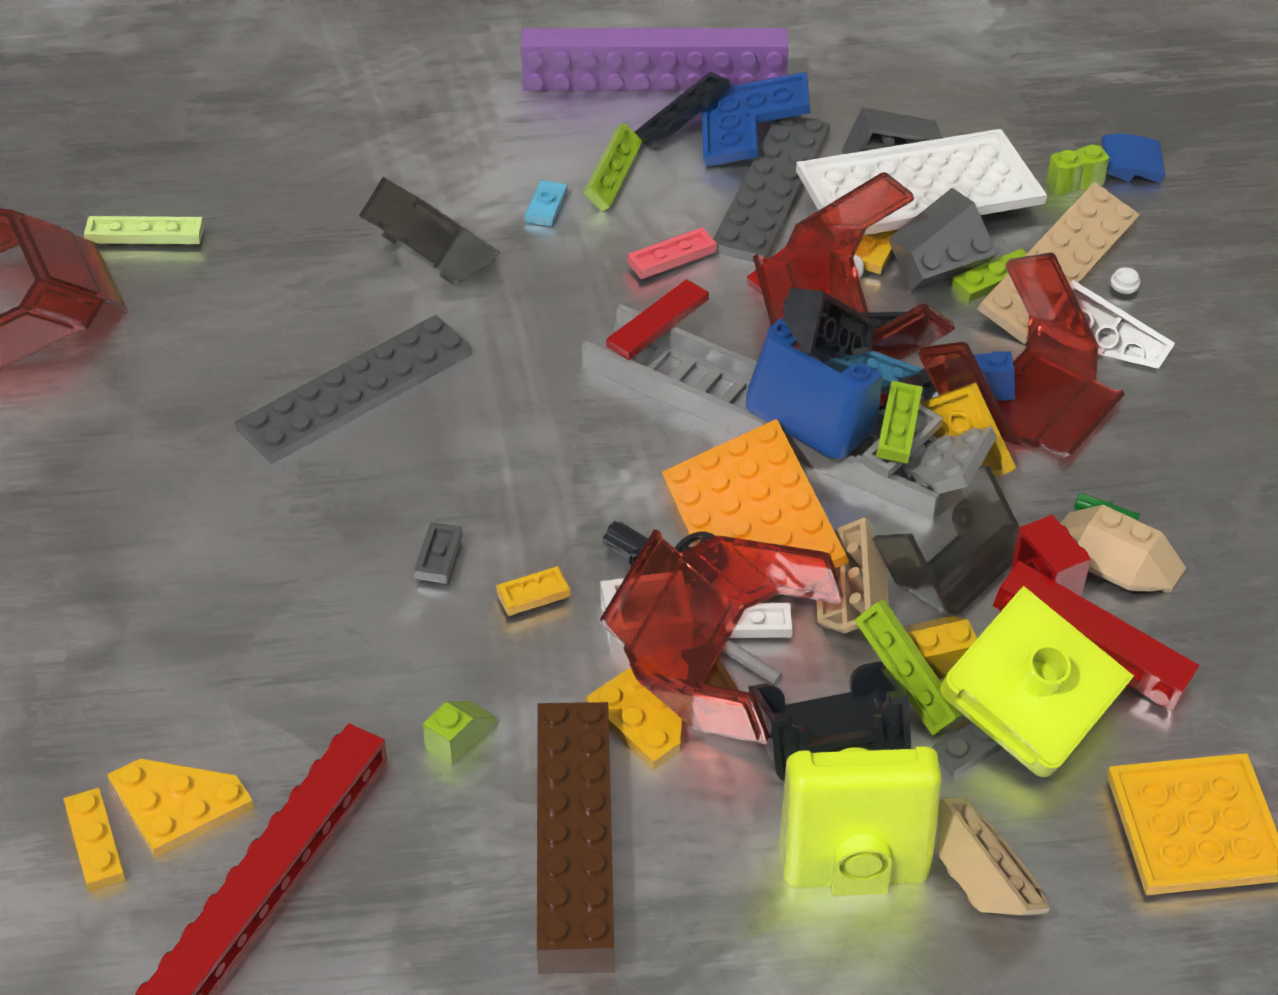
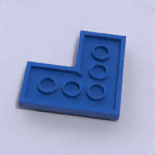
[702,72,811,167]

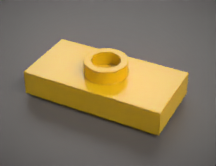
[496,566,571,616]

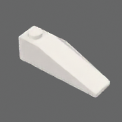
[1040,280,1175,369]

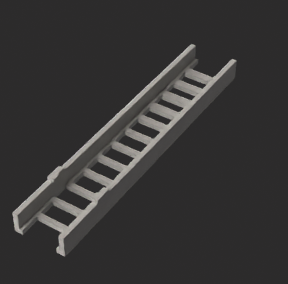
[582,304,939,520]

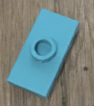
[525,180,567,227]

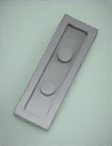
[861,404,943,479]

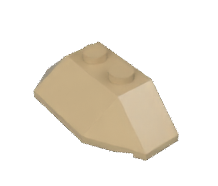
[1061,505,1186,593]
[816,517,889,634]
[938,798,1051,915]

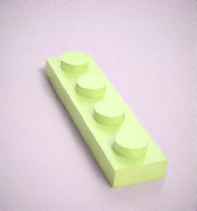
[84,216,204,245]

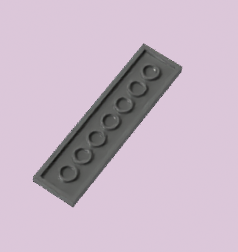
[713,116,830,264]
[235,315,472,464]

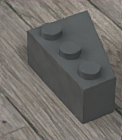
[841,107,943,154]

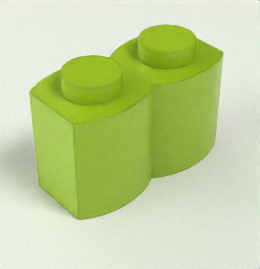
[1046,145,1110,195]

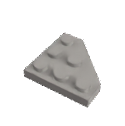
[900,426,997,494]

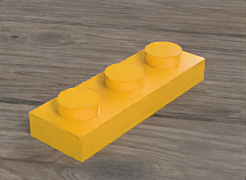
[63,787,126,892]

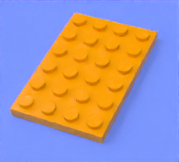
[662,419,849,607]

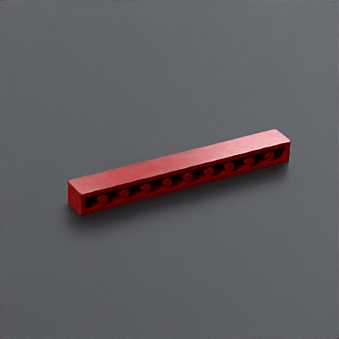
[135,723,387,995]

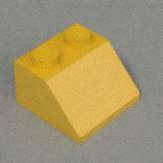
[903,616,978,679]

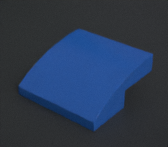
[1101,134,1166,184]

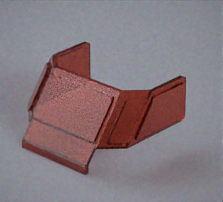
[753,172,955,360]
[0,208,129,370]
[918,252,1125,458]
[600,529,843,744]

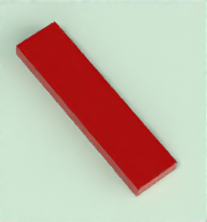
[606,279,709,360]

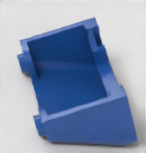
[745,318,883,459]

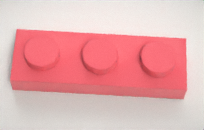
[627,227,717,279]

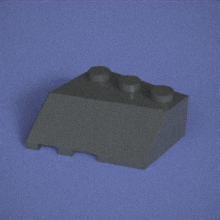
[888,188,998,291]

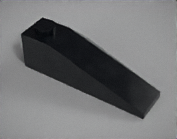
[783,288,877,361]

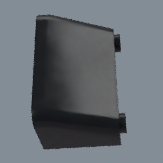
[748,661,911,781]

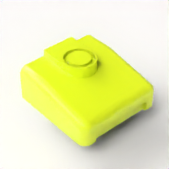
[940,586,1134,777]
[779,746,942,896]

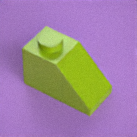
[423,701,498,766]

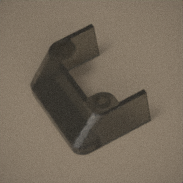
[359,177,501,285]
[872,465,1020,615]

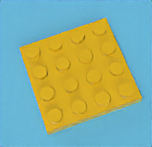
[1107,753,1278,895]

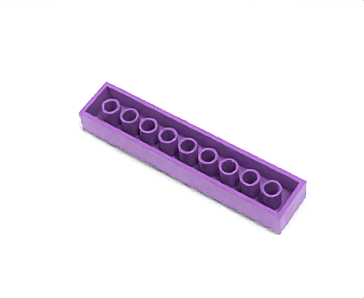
[521,28,789,91]

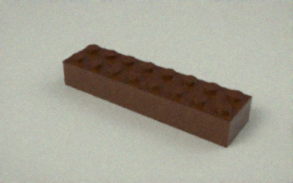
[537,702,614,974]

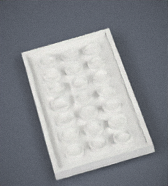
[796,129,1047,240]

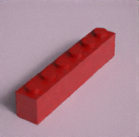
[992,561,1200,711]

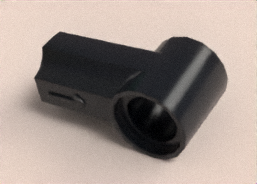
[603,521,671,576]

